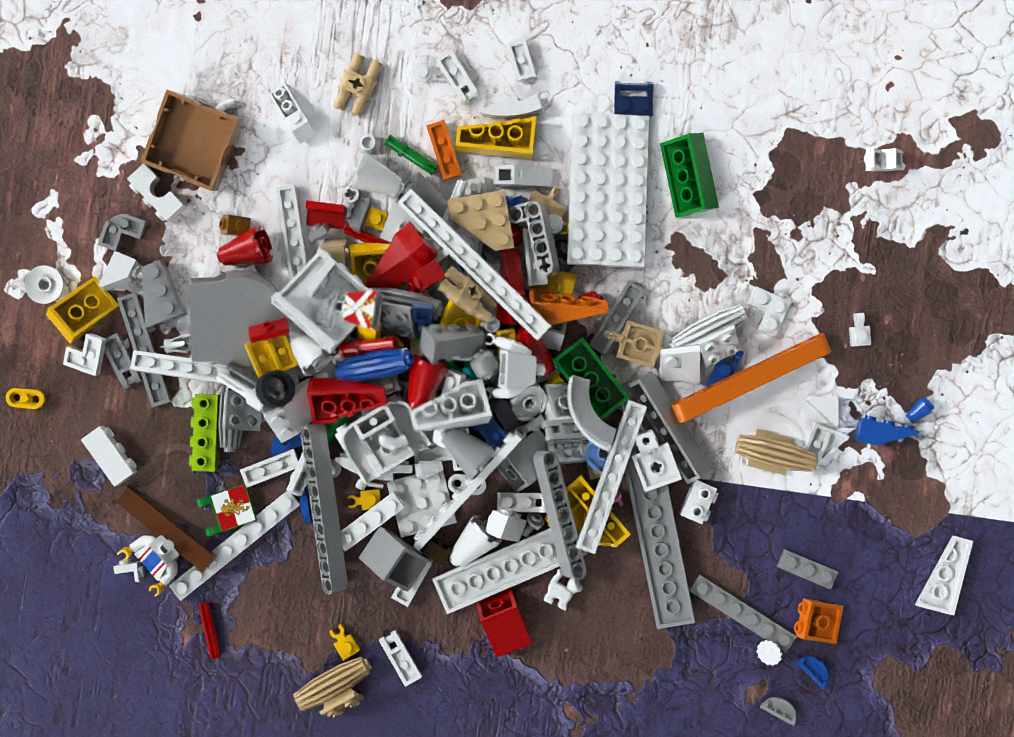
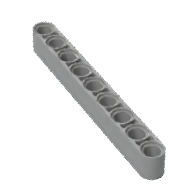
[300,423,348,595]

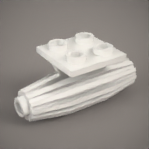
[669,305,749,367]

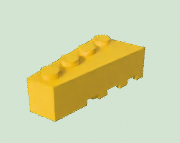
[455,116,536,160]

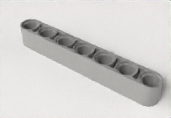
[533,450,586,580]

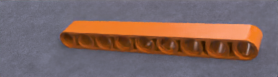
[671,333,832,423]

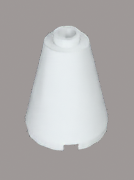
[349,152,404,196]
[286,322,336,376]
[449,515,502,567]

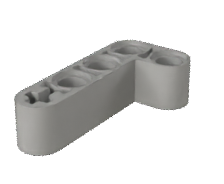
[508,201,560,276]

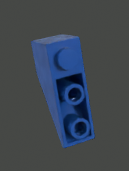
[853,415,919,445]

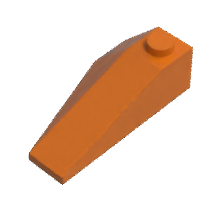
[528,287,608,325]

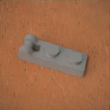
[104,333,143,389]
[541,419,586,443]

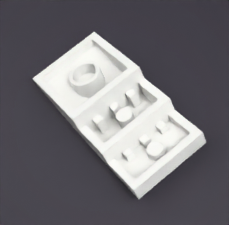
[543,383,587,464]

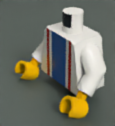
[117,535,179,596]

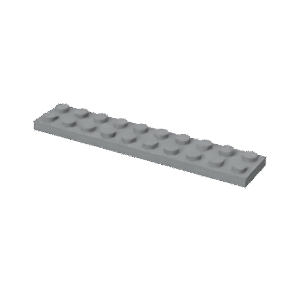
[625,433,695,629]

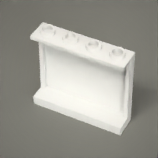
[271,247,374,354]

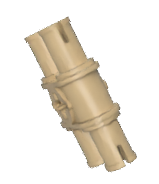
[333,53,382,118]
[438,266,498,324]

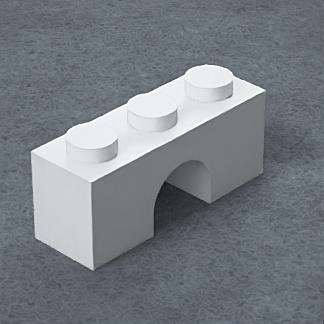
[127,163,187,223]

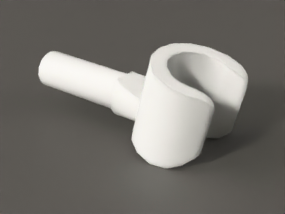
[355,478,383,491]

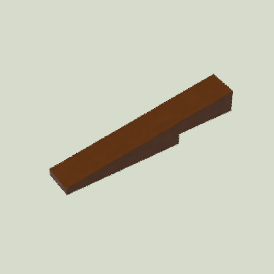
[116,487,217,573]

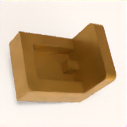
[219,214,251,236]

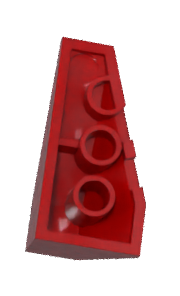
[306,378,387,424]

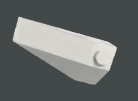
[410,379,492,431]

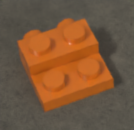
[794,598,844,644]

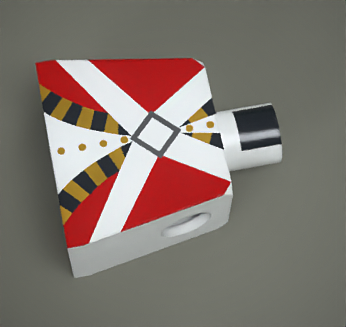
[335,291,384,331]

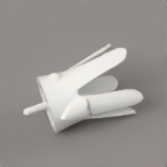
[479,312,500,333]
[160,333,191,354]

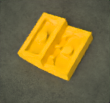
[244,335,298,378]

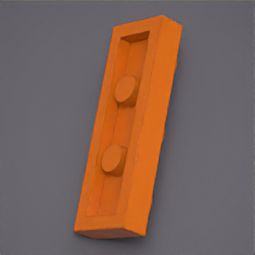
[426,120,462,181]

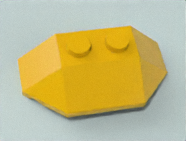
[566,475,631,547]

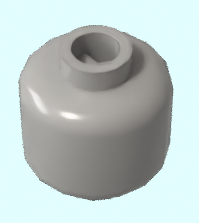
[470,349,499,380]

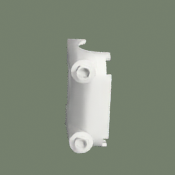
[335,394,432,485]

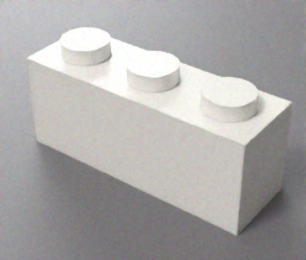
[81,426,138,487]

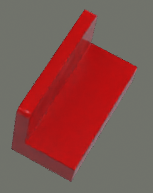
[305,200,346,230]

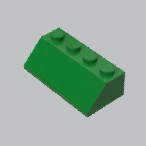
[660,133,719,218]
[552,337,630,420]

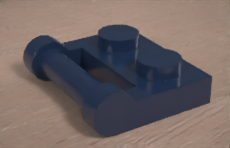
[614,81,653,117]

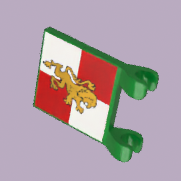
[196,484,257,536]

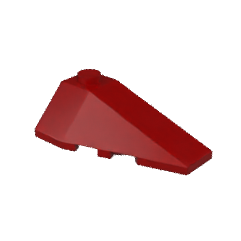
[365,221,437,288]
[496,248,527,327]

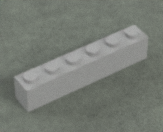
[627,370,713,484]

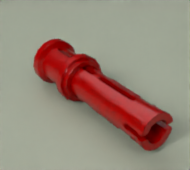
[339,336,398,357]

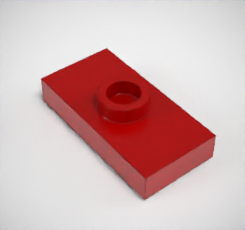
[248,318,290,343]

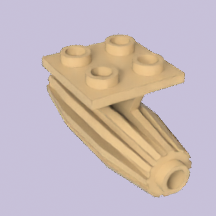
[734,429,818,475]
[294,657,372,718]

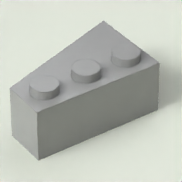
[419,324,484,364]

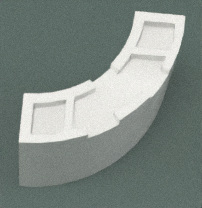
[568,375,617,451]

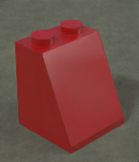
[476,587,532,658]

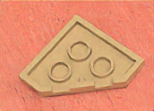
[447,190,514,251]

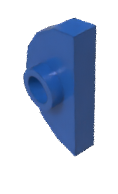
[270,433,302,457]
[300,485,313,524]
[795,656,828,690]

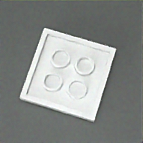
[386,471,457,538]

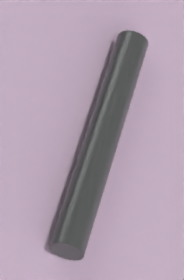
[226,362,280,399]

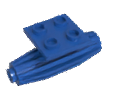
[335,336,414,381]

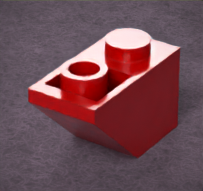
[406,260,445,294]

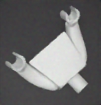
[485,333,545,400]

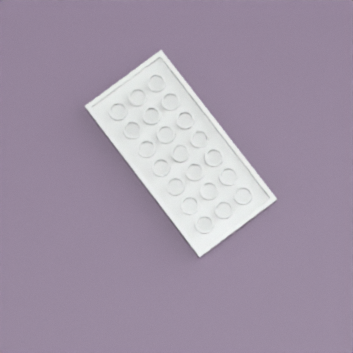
[567,112,649,268]

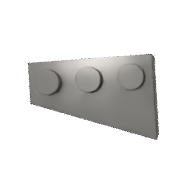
[142,260,186,329]

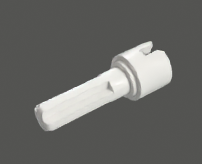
[217,371,270,412]

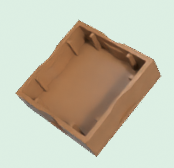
[140,89,244,191]

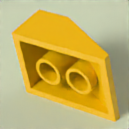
[46,276,119,344]

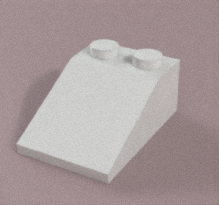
[261,377,312,443]

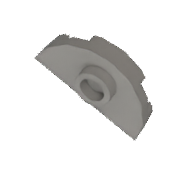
[347,197,372,234]
[760,697,797,727]

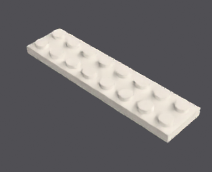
[432,528,588,614]

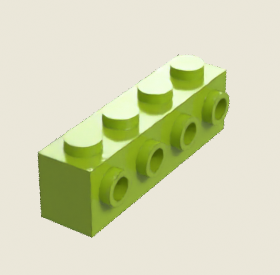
[189,394,220,472]

